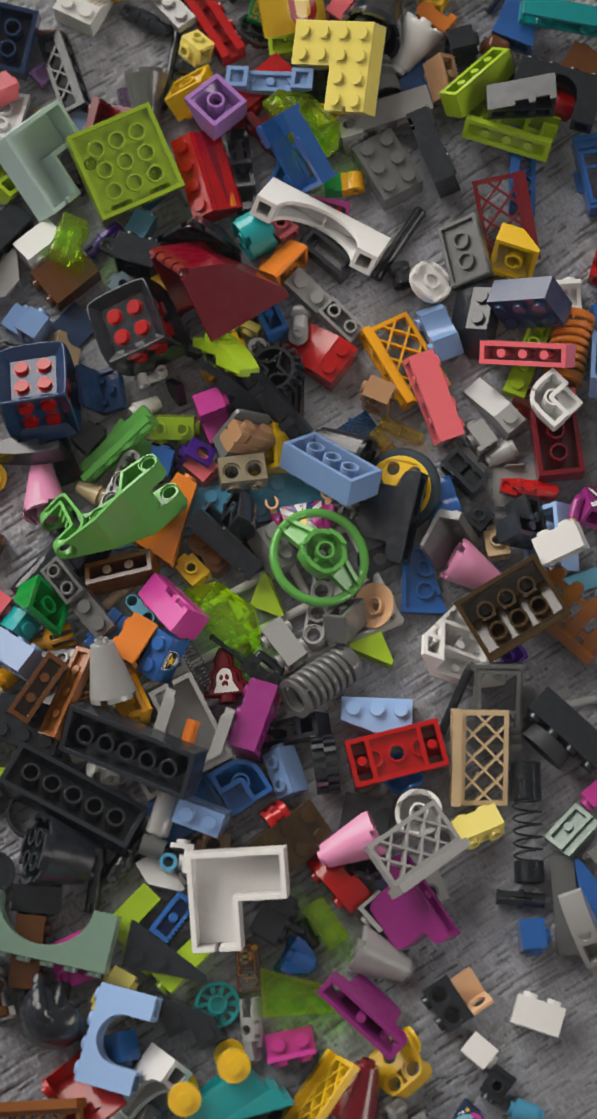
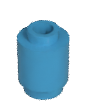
[506,1097,545,1119]

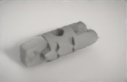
[239,997,264,1062]

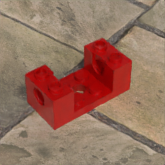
[344,718,449,791]

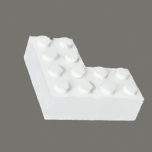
[185,845,290,953]

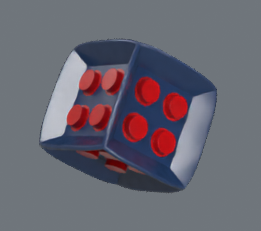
[0,341,81,442]

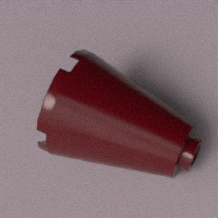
[328,1057,379,1119]

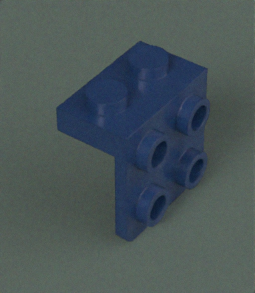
[75,364,128,416]

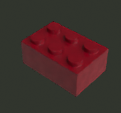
[528,410,585,483]

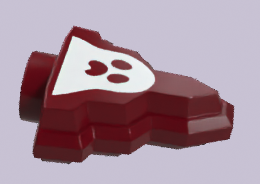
[204,647,249,705]

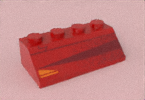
[170,131,243,223]

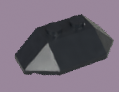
[451,276,507,360]

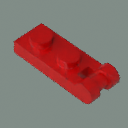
[258,799,291,828]

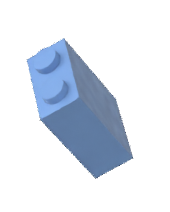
[171,796,233,838]

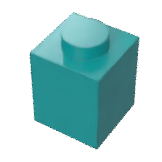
[0,606,42,642]

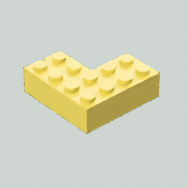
[291,19,386,117]

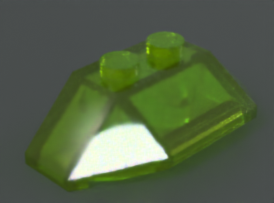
[262,89,340,158]
[184,581,262,658]

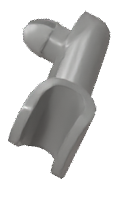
[288,305,311,346]

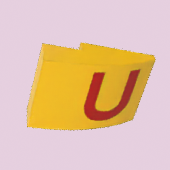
[258,0,327,39]

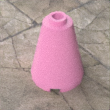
[23,463,63,525]
[440,538,501,590]
[317,811,386,868]

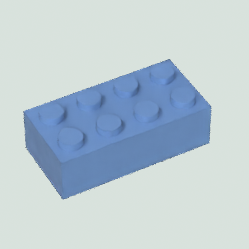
[279,432,382,506]

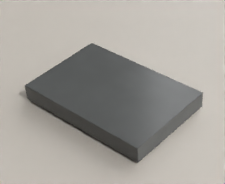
[437,212,494,291]

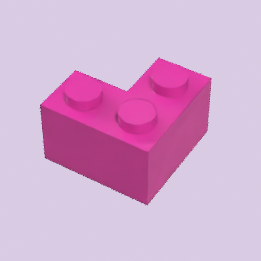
[192,387,230,449]

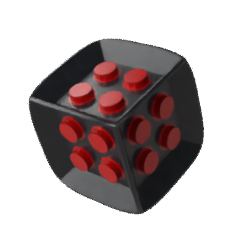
[87,278,188,377]

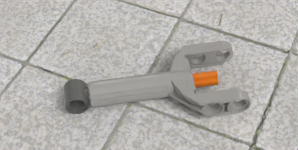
[138,688,235,860]

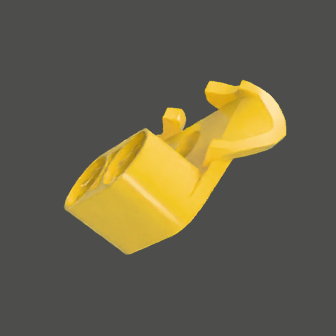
[368,1026,432,1098]

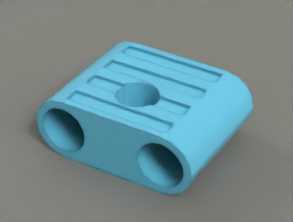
[125,594,159,625]

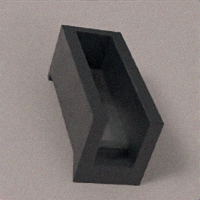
[300,228,355,285]

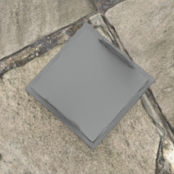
[491,464,536,511]

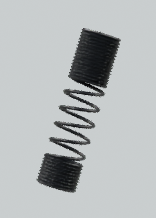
[511,761,545,884]

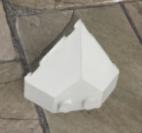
[421,593,506,689]

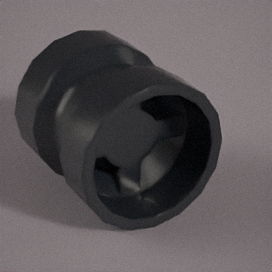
[387,261,411,291]

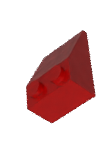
[285,322,358,392]

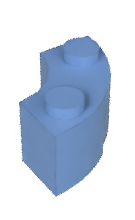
[414,303,464,362]

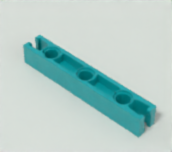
[518,0,597,38]

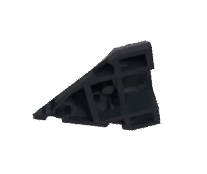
[155,215,242,262]

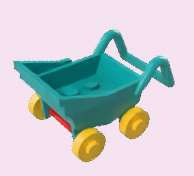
[167,1038,295,1119]

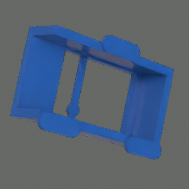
[256,103,337,193]
[571,132,597,218]

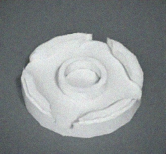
[409,261,451,304]

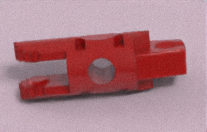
[499,478,560,501]

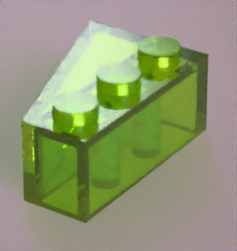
[260,968,337,1019]

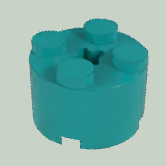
[230,210,279,260]

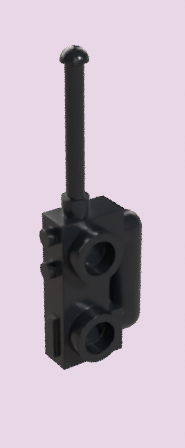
[209,634,285,686]

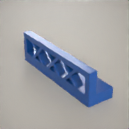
[508,125,536,216]

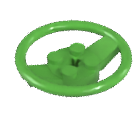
[269,508,369,607]

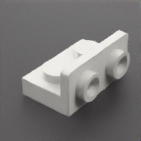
[170,839,197,878]

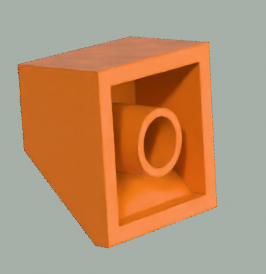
[258,239,309,288]

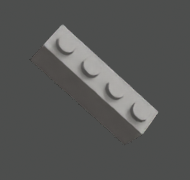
[343,84,435,140]

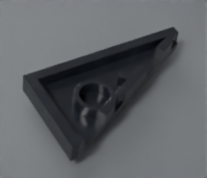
[122,919,207,983]

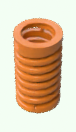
[543,307,595,390]

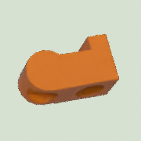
[416,2,458,42]

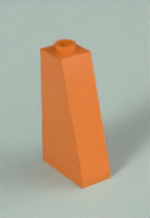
[133,472,198,569]

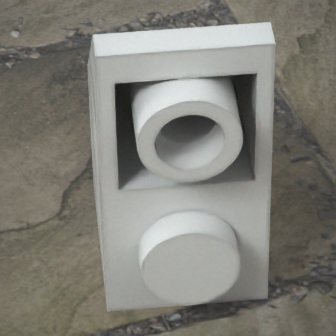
[135,851,187,894]

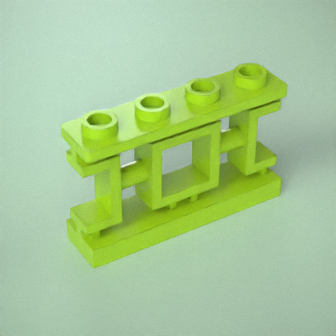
[462,99,561,162]

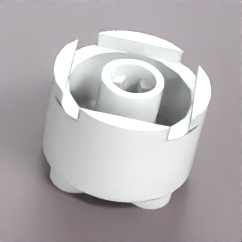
[394,788,443,840]

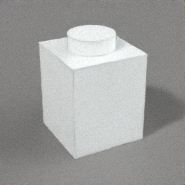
[459,1031,499,1070]

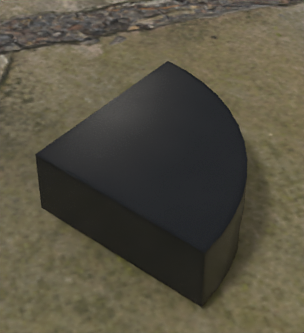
[165,378,187,407]

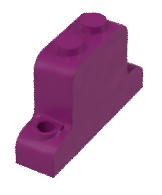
[370,853,461,949]
[316,972,408,1061]

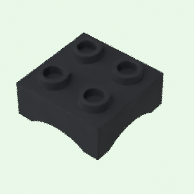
[339,792,393,841]

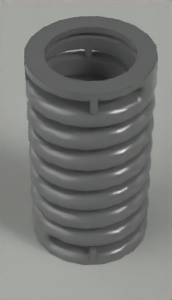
[279,644,363,718]

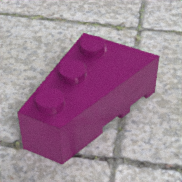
[227,677,280,764]

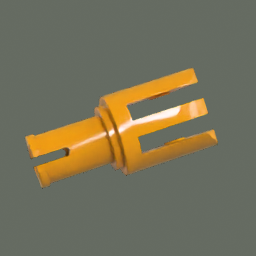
[28,623,77,651]

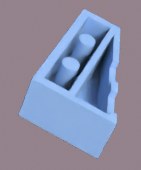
[341,696,413,735]

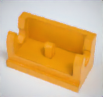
[115,673,153,725]

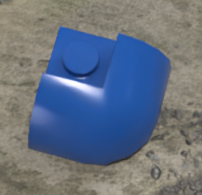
[208,759,274,817]

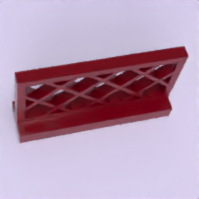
[472,169,541,261]

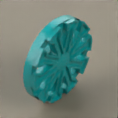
[195,981,240,1027]

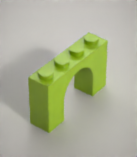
[113,883,214,995]

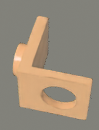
[450,967,494,1016]

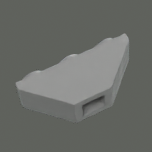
[0,248,23,306]

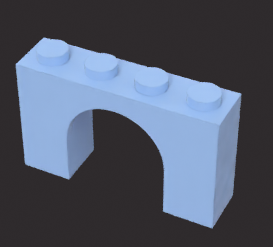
[74,982,163,1097]

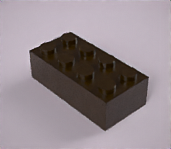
[240,799,334,874]

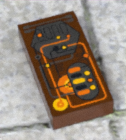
[235,942,262,994]

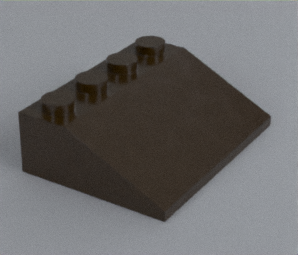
[454,553,572,663]

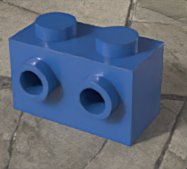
[516,917,551,957]

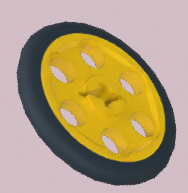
[360,448,441,528]

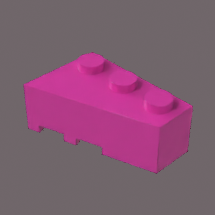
[138,572,211,640]

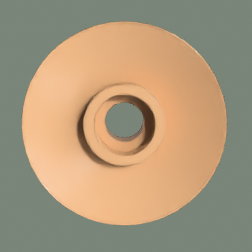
[356,582,395,629]

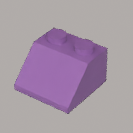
[184,73,247,141]

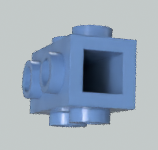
[262,743,309,800]

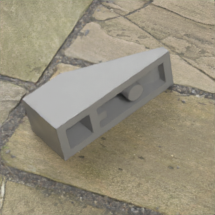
[462,378,526,441]

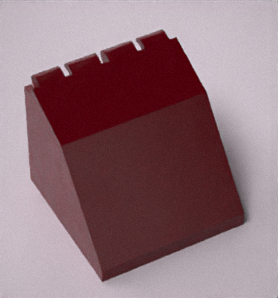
[149,242,289,342]

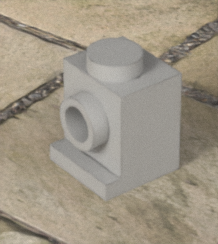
[465,418,498,457]

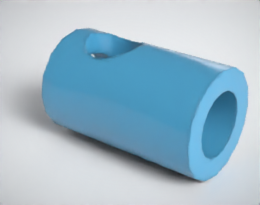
[159,853,178,874]

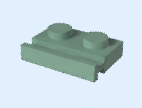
[544,803,597,860]

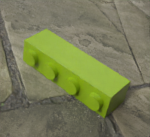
[439,47,516,119]

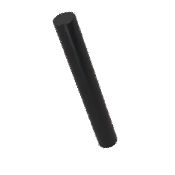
[439,667,474,735]

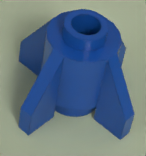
[273,935,318,977]

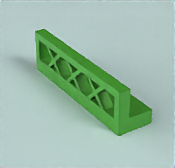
[79,405,160,483]

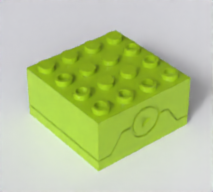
[65,102,185,224]

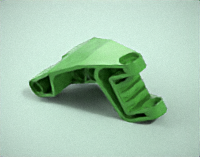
[39,454,188,560]

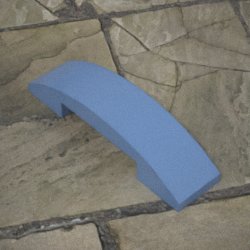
[225,65,314,95]

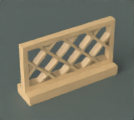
[449,708,509,807]

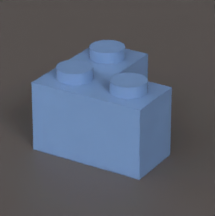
[0,303,55,344]

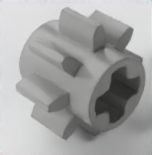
[333,499,360,520]
[377,1095,408,1119]

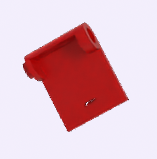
[41,1050,128,1119]

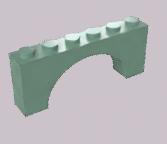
[0,889,122,979]

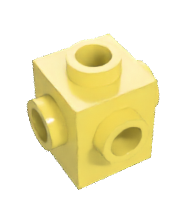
[178,29,215,68]

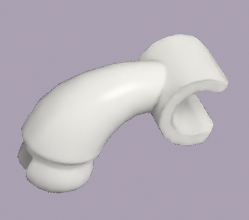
[136,365,168,389]

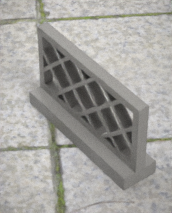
[364,799,471,900]

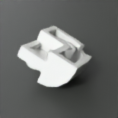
[530,367,583,431]

